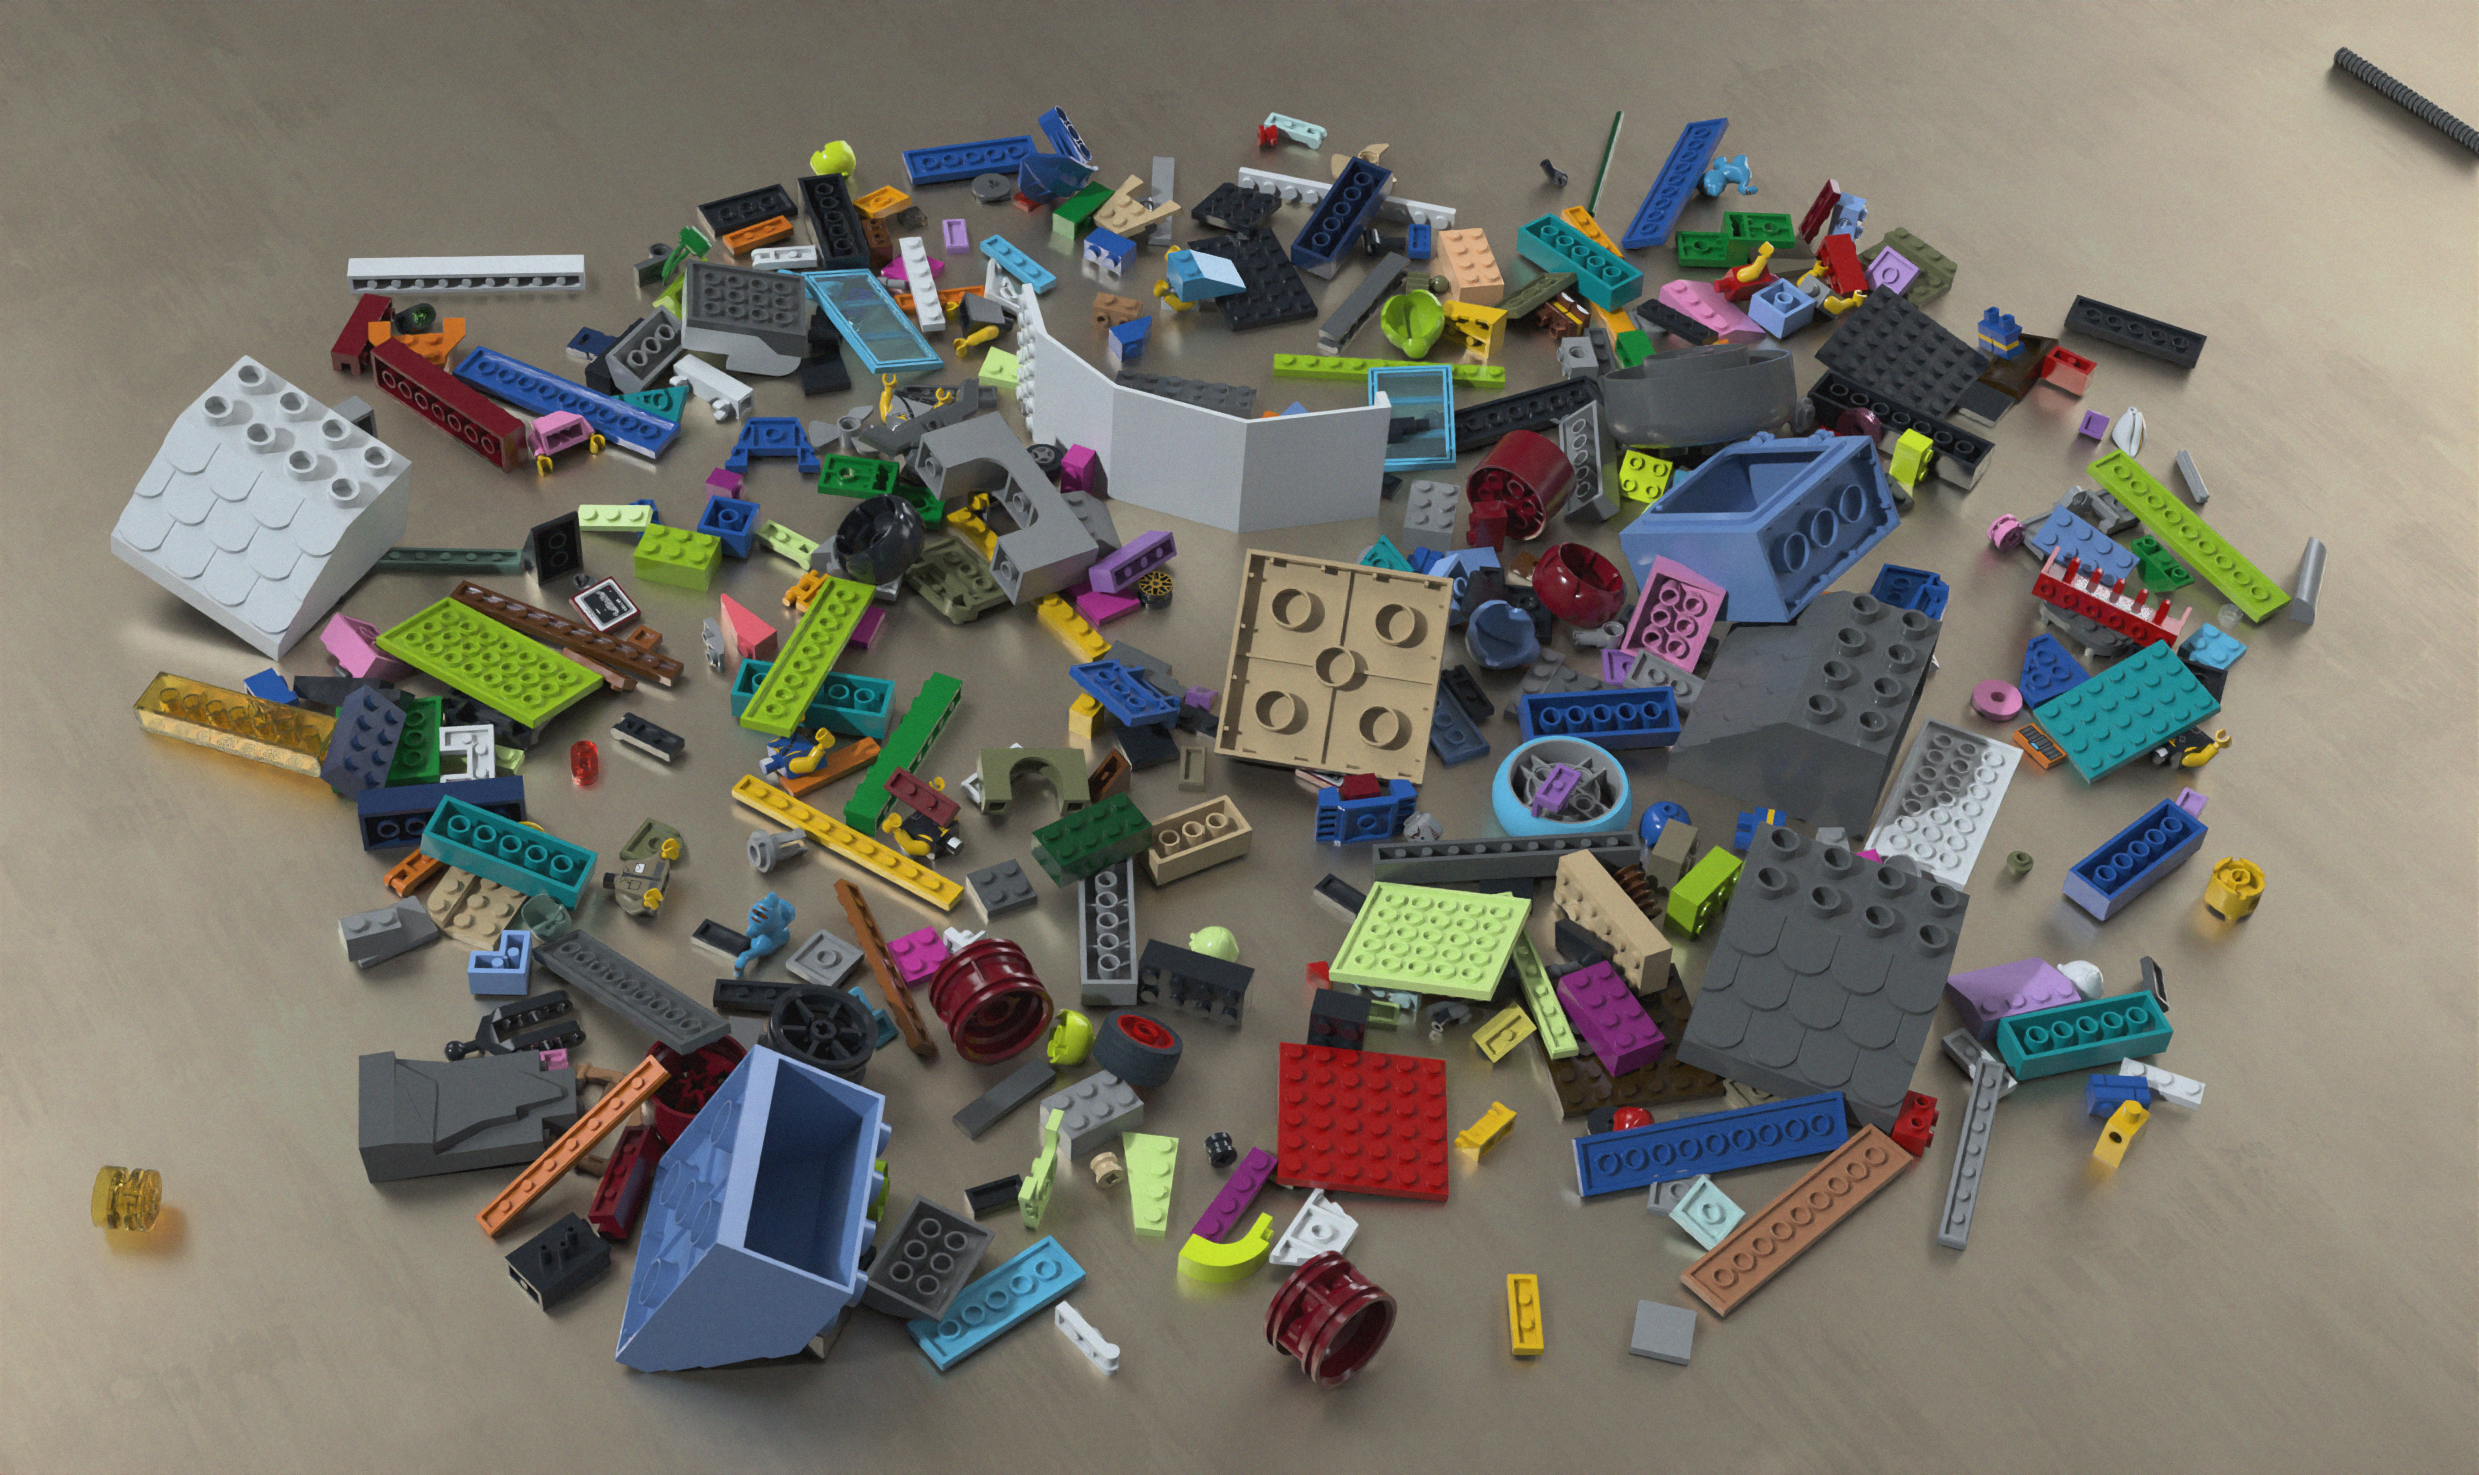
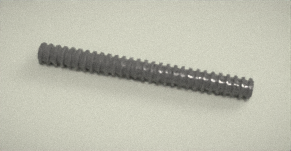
[2334,47,2479,155]

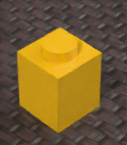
[1069,693,1105,739]

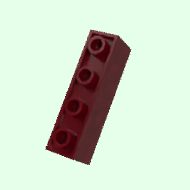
[331,293,396,375]
[587,1125,664,1239]

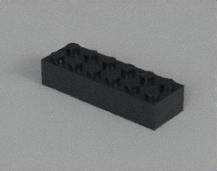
[797,173,871,271]

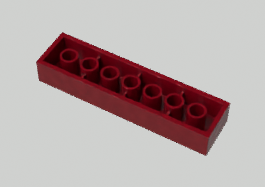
[370,337,529,474]

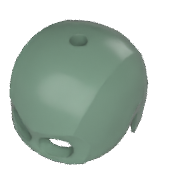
[521,894,572,943]

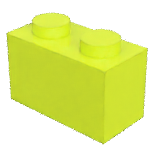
[1889,429,1933,488]

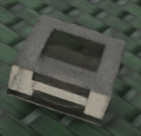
[897,206,928,231]

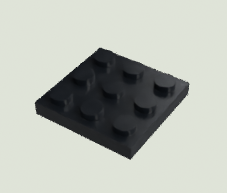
[1191,182,1282,235]

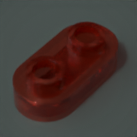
[570,741,599,786]

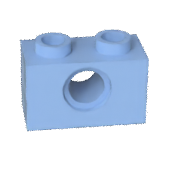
[1827,192,1868,242]

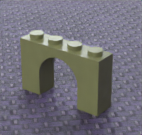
[976,747,1090,815]

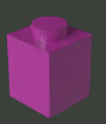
[705,467,745,501]

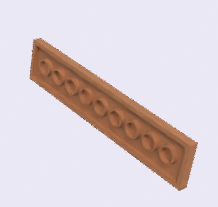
[1680,1123,1914,1317]

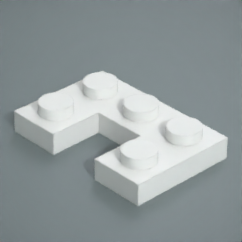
[439,724,495,783]

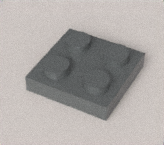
[966,859,1037,919]

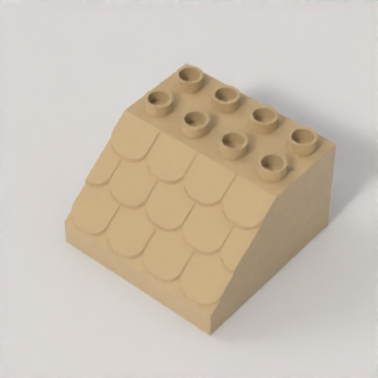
[1214,548,1454,788]

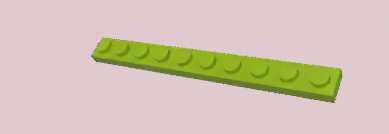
[1273,354,1505,389]

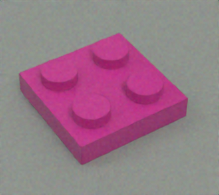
[886,926,951,989]

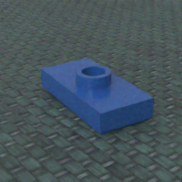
[1408,224,1431,259]

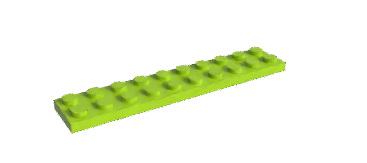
[2086,448,2292,623]
[740,576,876,738]

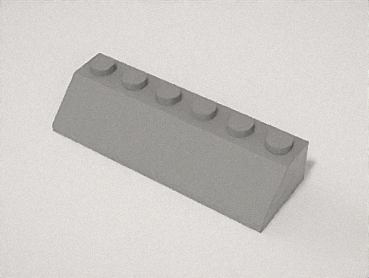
[1559,400,1620,522]

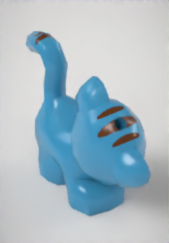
[1695,155,1758,196]
[733,891,796,978]

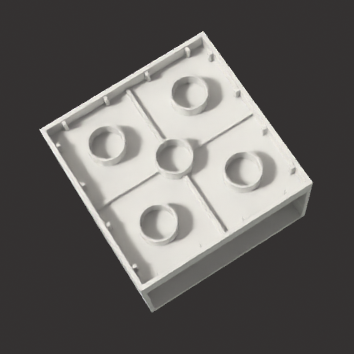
[111,355,412,662]

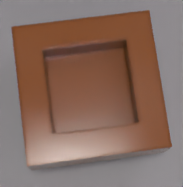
[626,625,663,652]

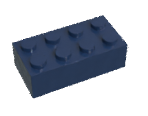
[319,684,407,804]

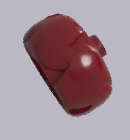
[1532,542,1627,629]

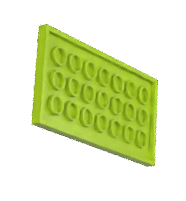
[376,596,604,729]

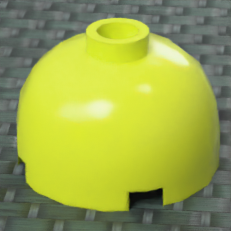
[810,141,856,182]
[1047,1008,1097,1066]

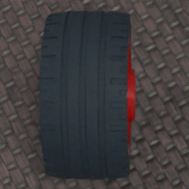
[1092,1009,1183,1088]

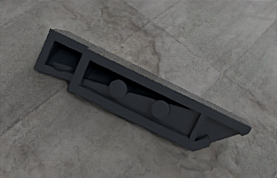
[293,676,416,711]

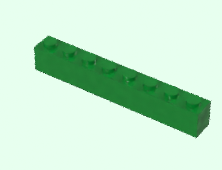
[843,672,963,837]

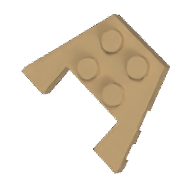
[1092,175,1184,238]

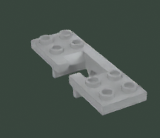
[2020,486,2141,561]

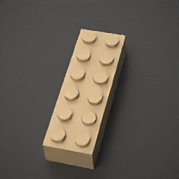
[1554,849,1673,997]

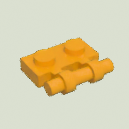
[782,570,830,613]

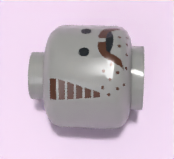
[1403,811,1443,842]

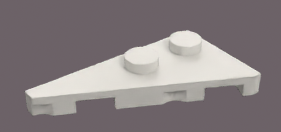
[984,257,1021,317]

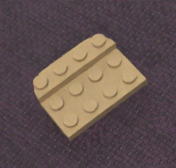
[428,866,532,951]

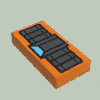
[2012,723,2067,770]

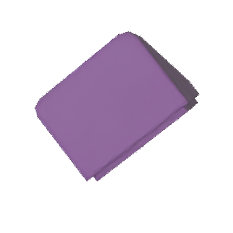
[1185,685,1218,711]

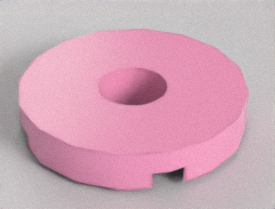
[1971,679,2023,721]

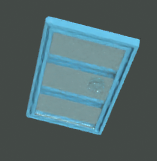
[800,268,944,375]
[1368,365,1456,472]

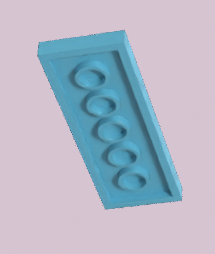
[907,1235,1086,1371]

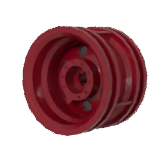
[927,938,1054,1064]

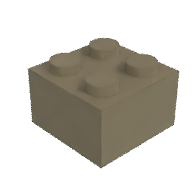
[1645,818,1700,898]

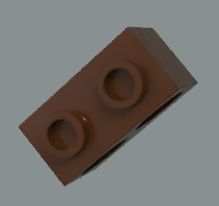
[861,218,893,269]

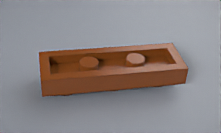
[561,647,638,692]

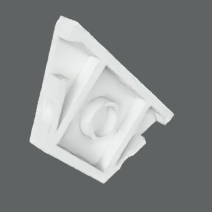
[1269,1188,1359,1266]

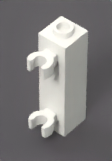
[669,354,755,420]

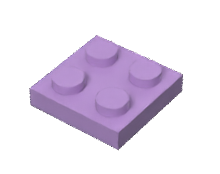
[1863,245,1922,296]

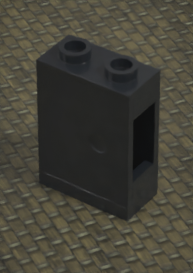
[504,1211,611,1312]

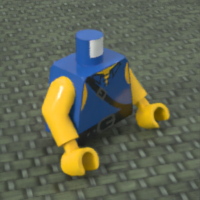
[759,714,835,779]

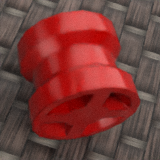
[1257,125,1278,147]

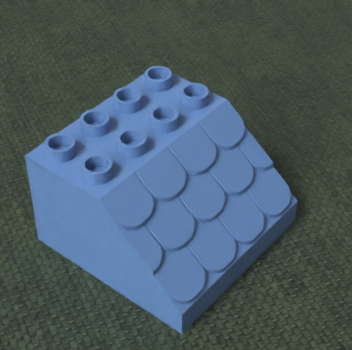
[614,1044,891,1373]

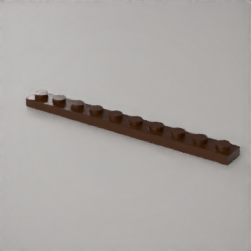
[450,580,684,687]

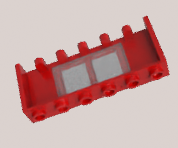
[2031,546,2192,649]

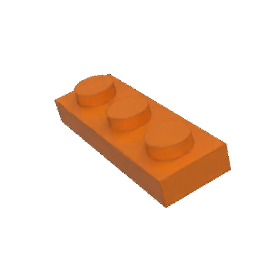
[723,215,794,255]

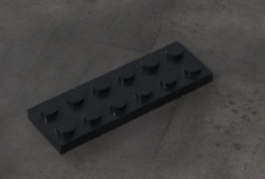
[2064,294,2207,369]

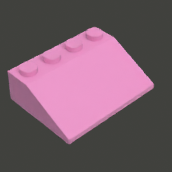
[1658,279,1767,344]
[1620,555,1726,674]

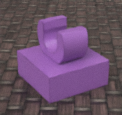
[2079,409,2111,440]

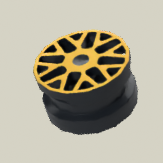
[1138,571,1173,610]

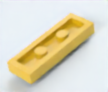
[1506,1274,1544,1355]

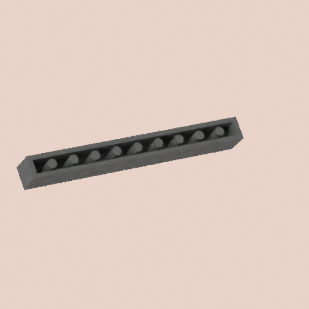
[1371,830,1641,884]

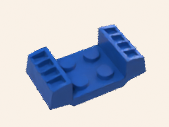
[1314,779,1417,845]

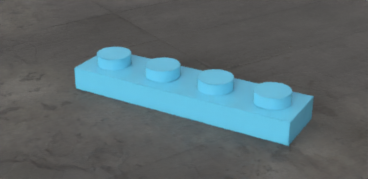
[980,234,1057,294]

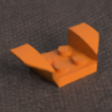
[368,317,466,370]

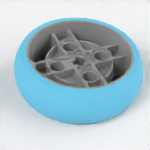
[1492,736,1633,837]

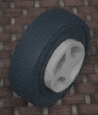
[1026,444,1064,480]

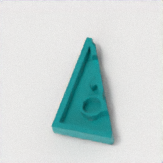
[611,385,690,424]

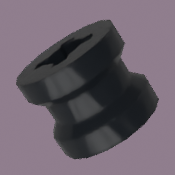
[1204,1132,1238,1168]

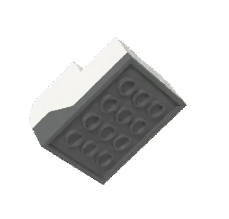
[681,259,806,376]

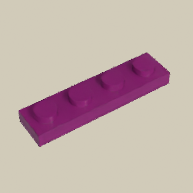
[1190,1146,1278,1244]

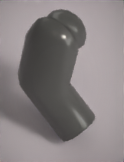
[573,573,599,591]

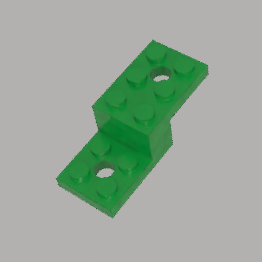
[1675,211,1796,268]
[818,454,947,530]

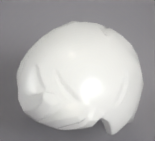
[2057,960,2104,1003]

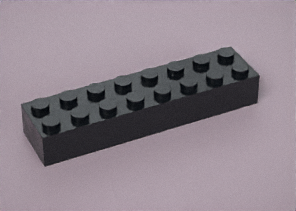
[1807,369,1996,490]

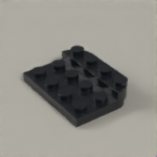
[443,687,557,752]

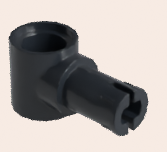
[1360,228,1406,258]

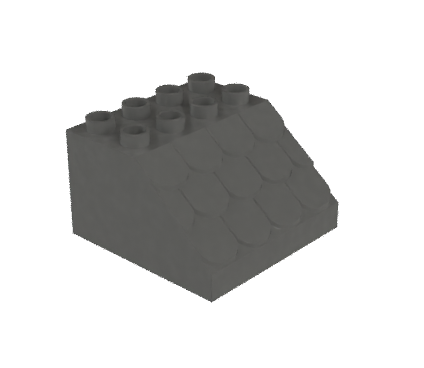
[1666,590,1943,842]
[1675,821,1970,1136]

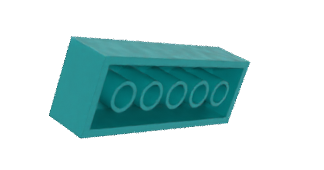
[1516,213,1644,312]
[731,658,896,739]
[420,795,598,913]
[1994,990,2174,1081]

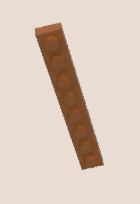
[834,878,937,1057]

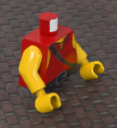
[1714,241,1774,302]

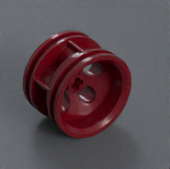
[1262,1250,1397,1389]

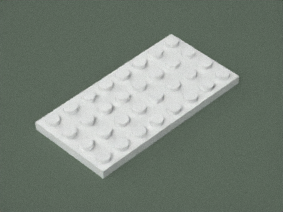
[1864,716,2024,892]

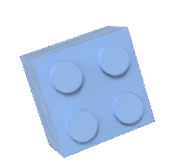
[1748,278,1816,339]
[1428,553,1472,626]

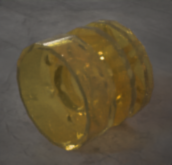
[91,1165,162,1233]

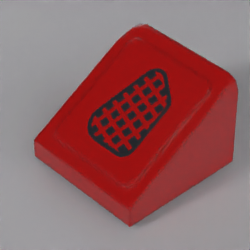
[1305,960,1333,991]

